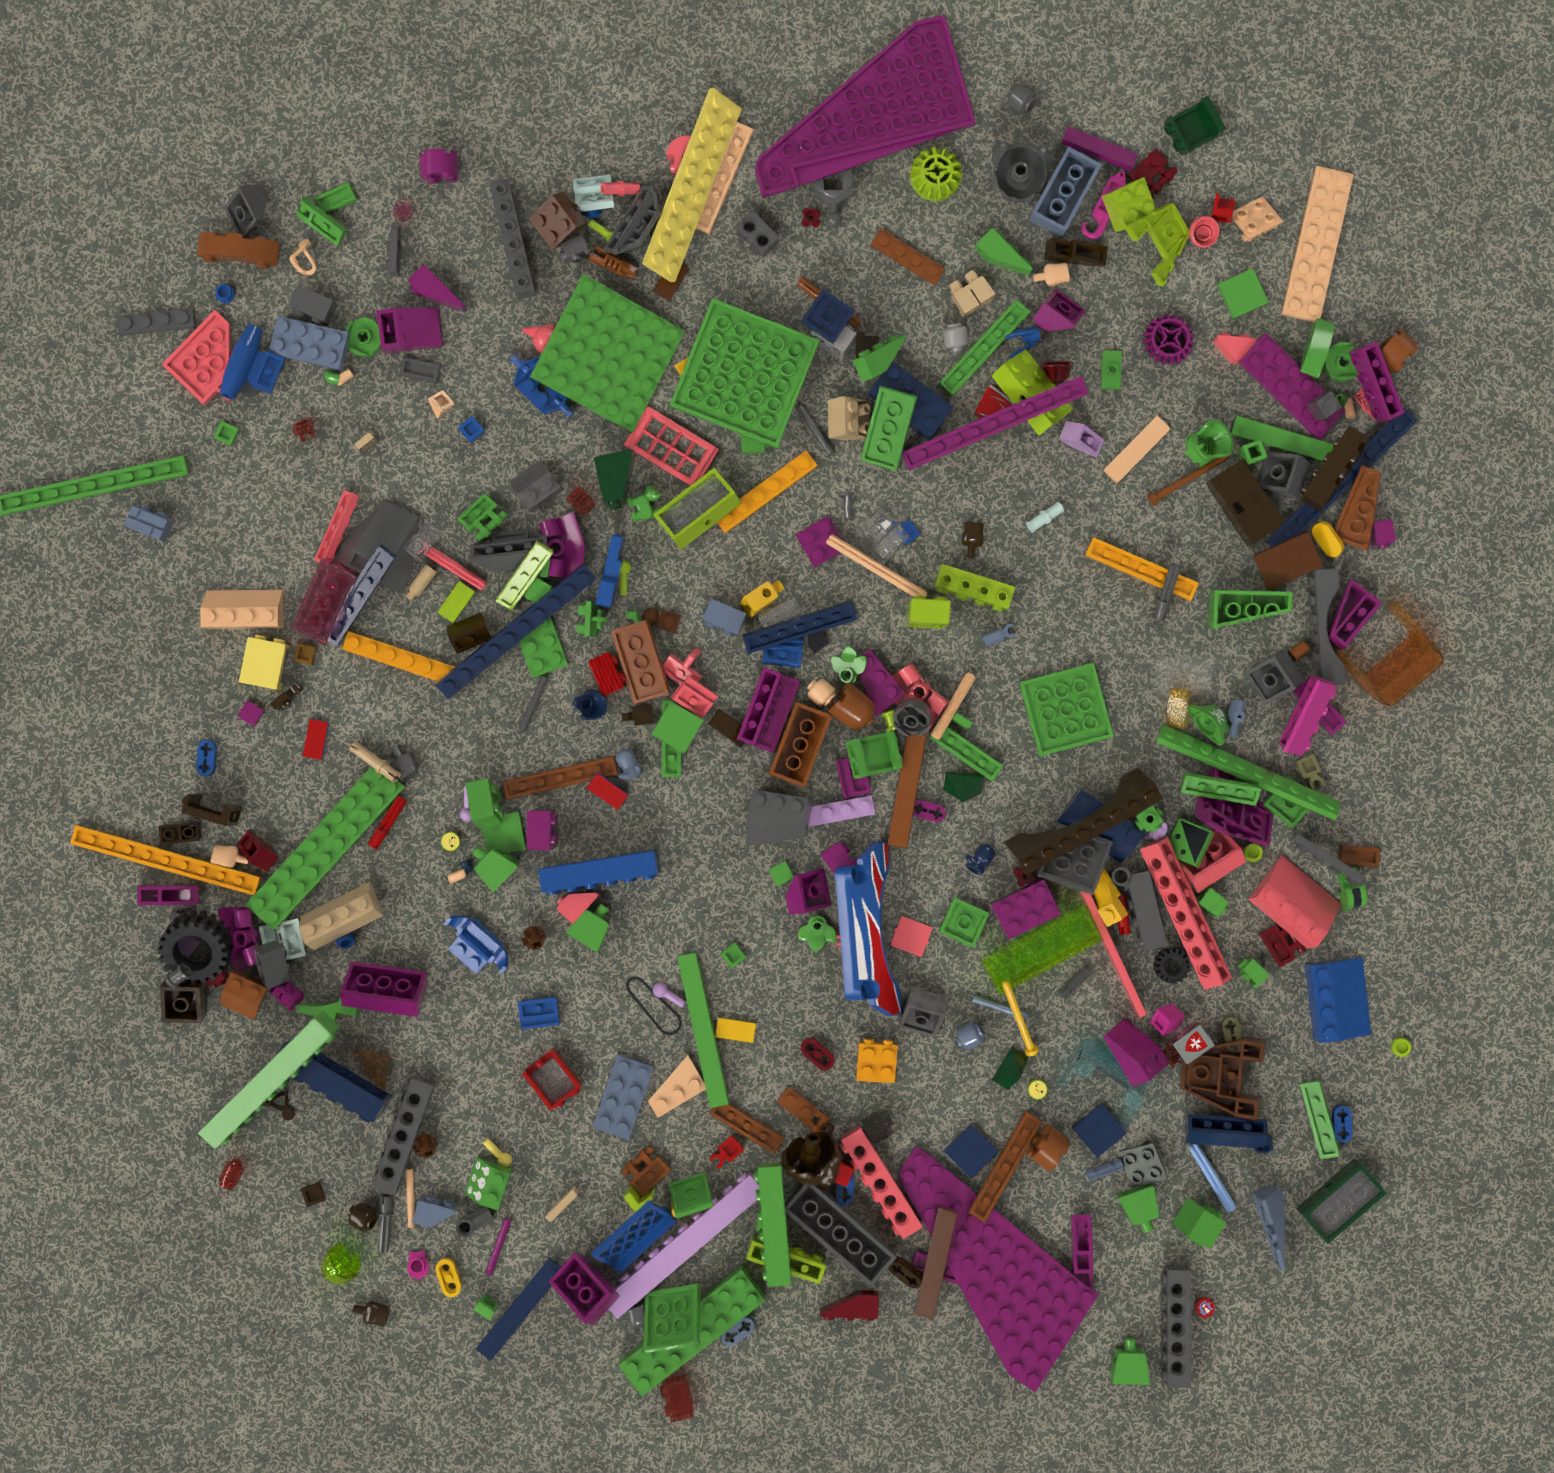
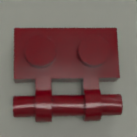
[1128,148,1178,196]
[1258,924,1306,967]

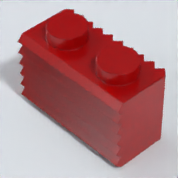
[588,652,627,697]

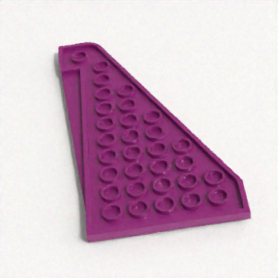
[754,15,976,198]
[900,1146,1099,1392]

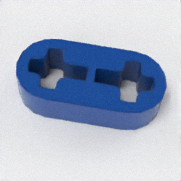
[196,740,217,776]
[1332,1105,1352,1143]
[836,1174,854,1205]

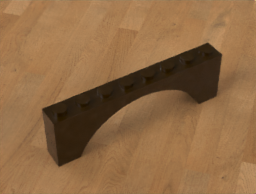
[1004,768,1162,875]

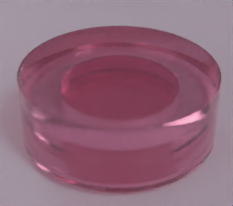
[393,201,413,222]

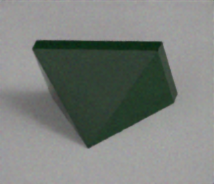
[943,772,984,802]
[992,1048,1028,1090]

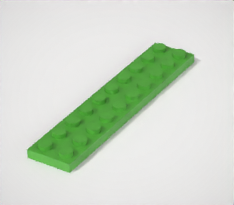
[245,767,405,930]

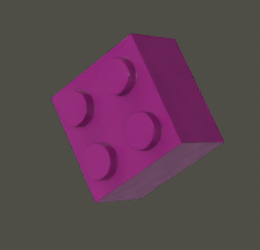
[527,810,558,850]

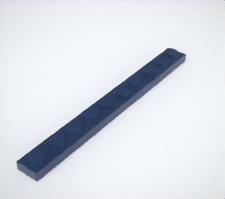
[1265,407,1417,547]
[435,563,596,699]

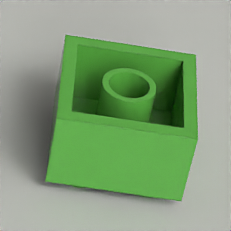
[465,778,504,829]

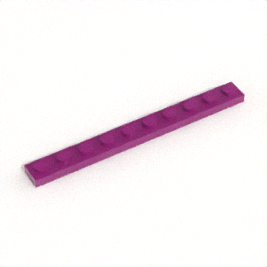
[902,375,1089,470]

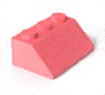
[1178,829,1246,893]

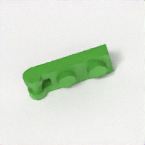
[296,197,347,246]

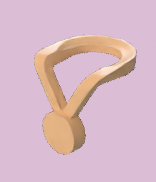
[290,239,317,275]

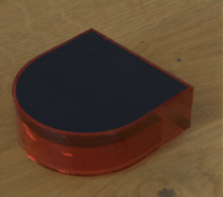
[807,632,830,654]

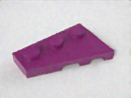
[860,649,906,717]

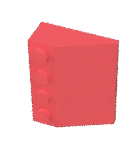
[1248,855,1341,949]

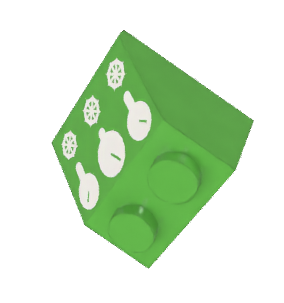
[464,1157,513,1210]

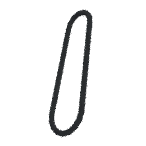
[626,976,682,1035]

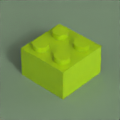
[1102,177,1156,232]

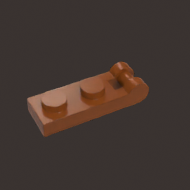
[777,1086,831,1133]

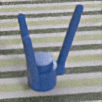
[1005,326,1041,359]

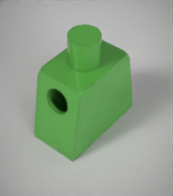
[472,845,520,892]
[566,903,611,952]
[1116,1184,1159,1233]
[1110,1337,1150,1385]

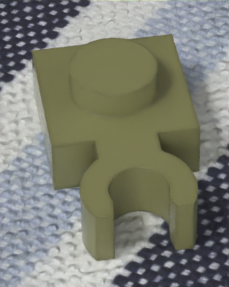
[1294,753,1324,790]

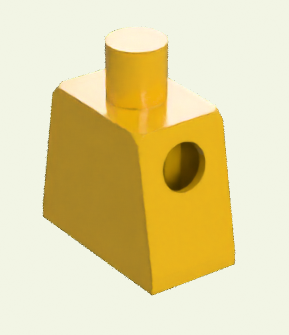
[740,580,784,619]

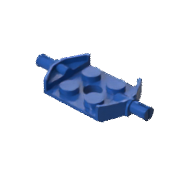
[510,354,575,418]

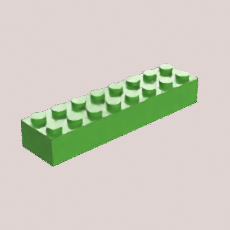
[618,1264,765,1396]

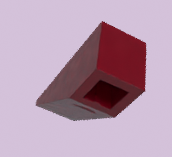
[820,1290,879,1322]

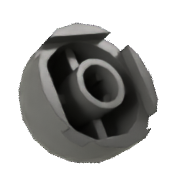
[893,698,932,737]

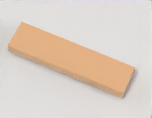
[1103,415,1171,484]

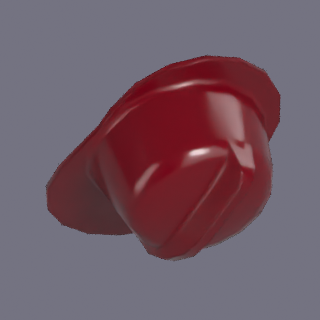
[1040,360,1073,385]

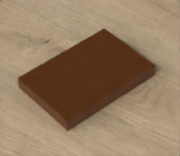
[1253,531,1323,591]

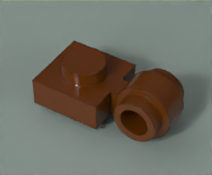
[642,607,681,634]

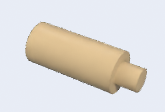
[406,564,437,601]

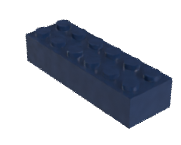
[277,1037,393,1123]

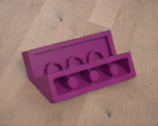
[737,667,800,753]

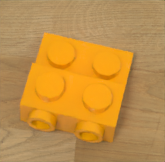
[856,1038,898,1083]

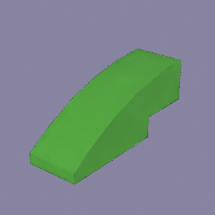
[1300,318,1335,378]

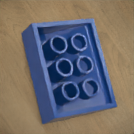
[1305,957,1371,1043]

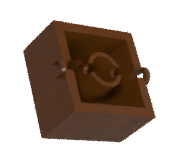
[528,191,587,250]

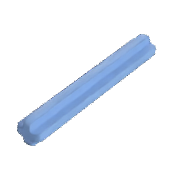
[1188,1144,1236,1212]

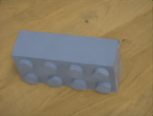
[1029,146,1102,238]

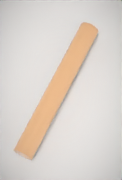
[406,1168,416,1228]

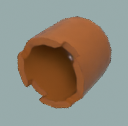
[826,682,875,730]

